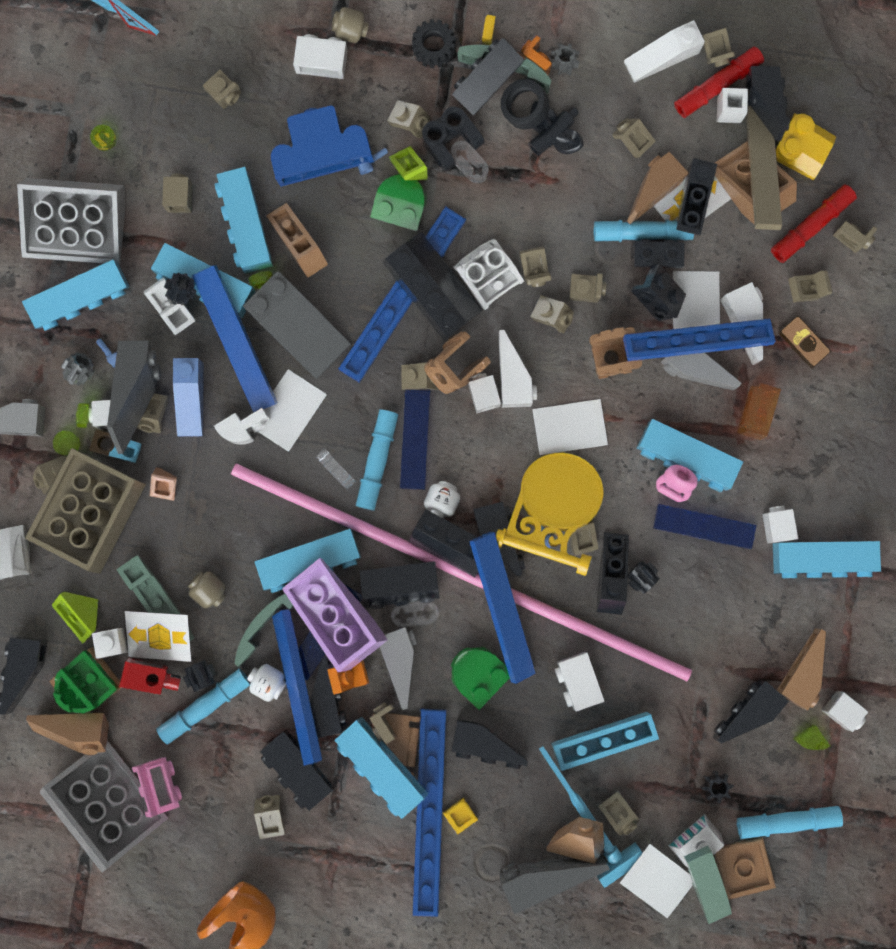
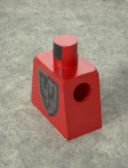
[119,657,181,695]

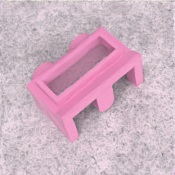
[132,757,182,817]

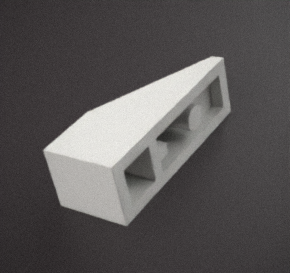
[624,20,705,83]
[721,282,763,365]
[498,330,537,408]

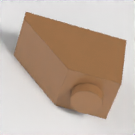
[547,817,604,864]

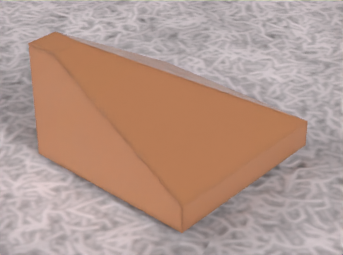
[150,467,177,501]

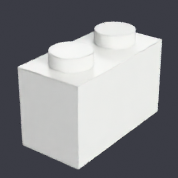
[293,34,348,79]
[555,652,604,711]

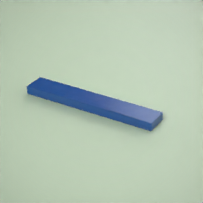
[192,265,278,413]
[623,318,776,361]
[469,532,536,684]
[272,609,322,766]

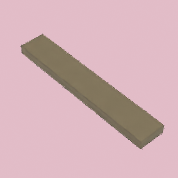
[746,106,782,230]

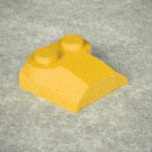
[775,113,836,180]

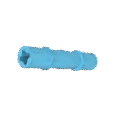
[593,219,694,242]
[355,409,399,511]
[156,668,251,745]
[737,806,843,839]

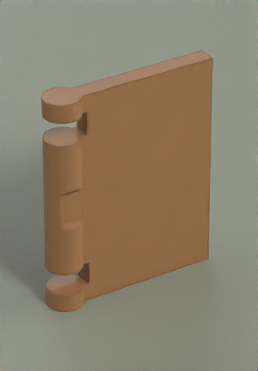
[371,712,421,776]

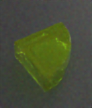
[793,724,830,750]

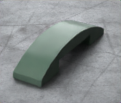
[458,45,552,94]
[116,555,195,641]
[234,594,294,667]

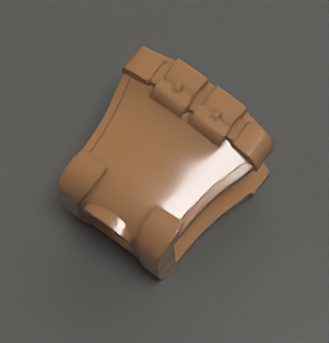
[589,327,642,379]
[424,331,491,394]

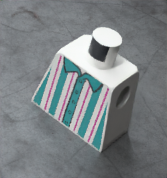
[668,814,724,867]

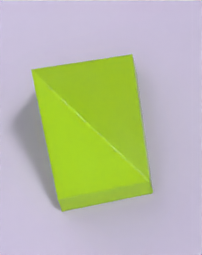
[389,146,428,180]
[52,592,98,643]

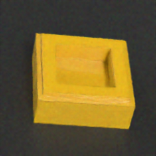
[482,15,496,45]
[443,797,478,835]

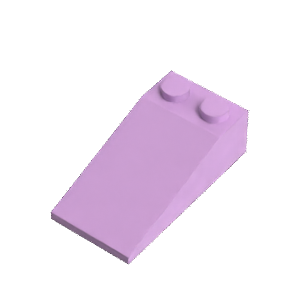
[282,558,388,672]

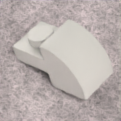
[143,277,195,335]
[214,408,270,444]

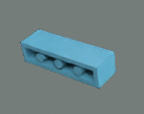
[215,167,273,274]
[151,243,256,318]
[22,260,130,331]
[637,419,743,492]
[254,529,361,593]
[773,541,881,578]
[551,712,659,771]
[334,717,428,819]

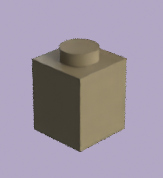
[162,173,193,213]

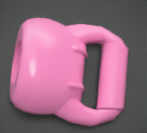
[656,464,698,502]

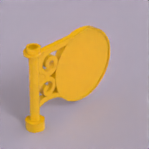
[496,453,603,576]

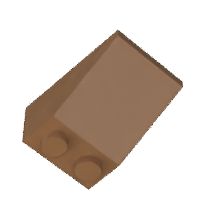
[715,141,797,224]

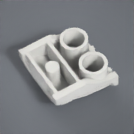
[454,239,524,310]
[0,525,32,580]

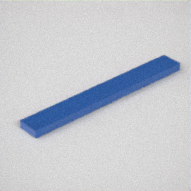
[338,206,466,383]
[413,708,446,917]

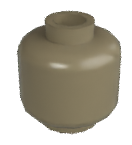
[331,7,369,43]
[188,571,226,609]

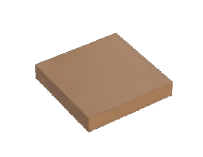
[714,836,776,900]

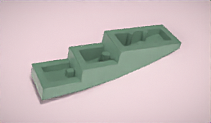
[684,846,732,924]

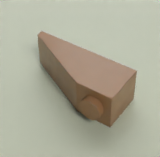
[627,152,689,224]
[266,203,328,278]
[777,628,826,710]
[26,713,109,755]

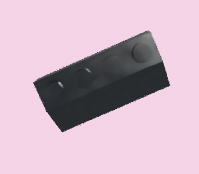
[383,232,482,341]

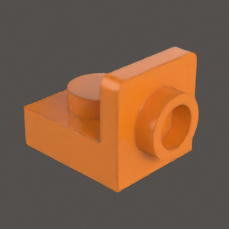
[521,35,552,75]
[327,660,369,694]

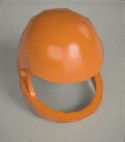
[197,882,276,949]

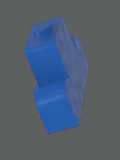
[271,105,374,187]

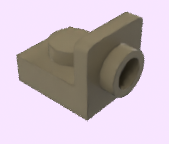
[203,70,241,109]
[612,118,656,158]
[833,221,878,253]
[569,273,606,303]
[137,393,168,433]
[570,520,599,556]
[598,791,640,836]
[254,795,285,839]

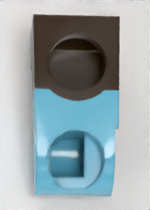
[89,429,142,463]

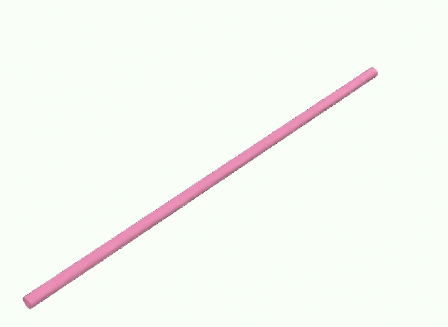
[231,463,692,681]

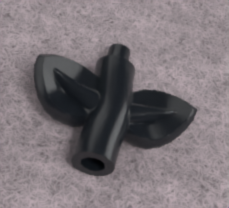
[528,101,584,156]

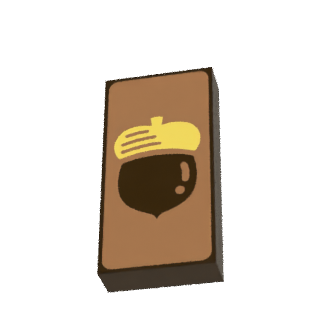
[778,315,832,369]

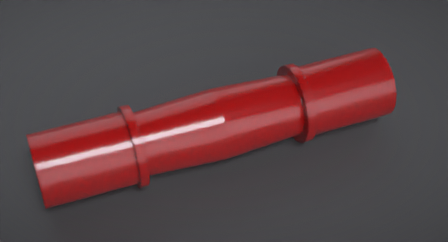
[674,46,764,118]
[771,184,857,263]

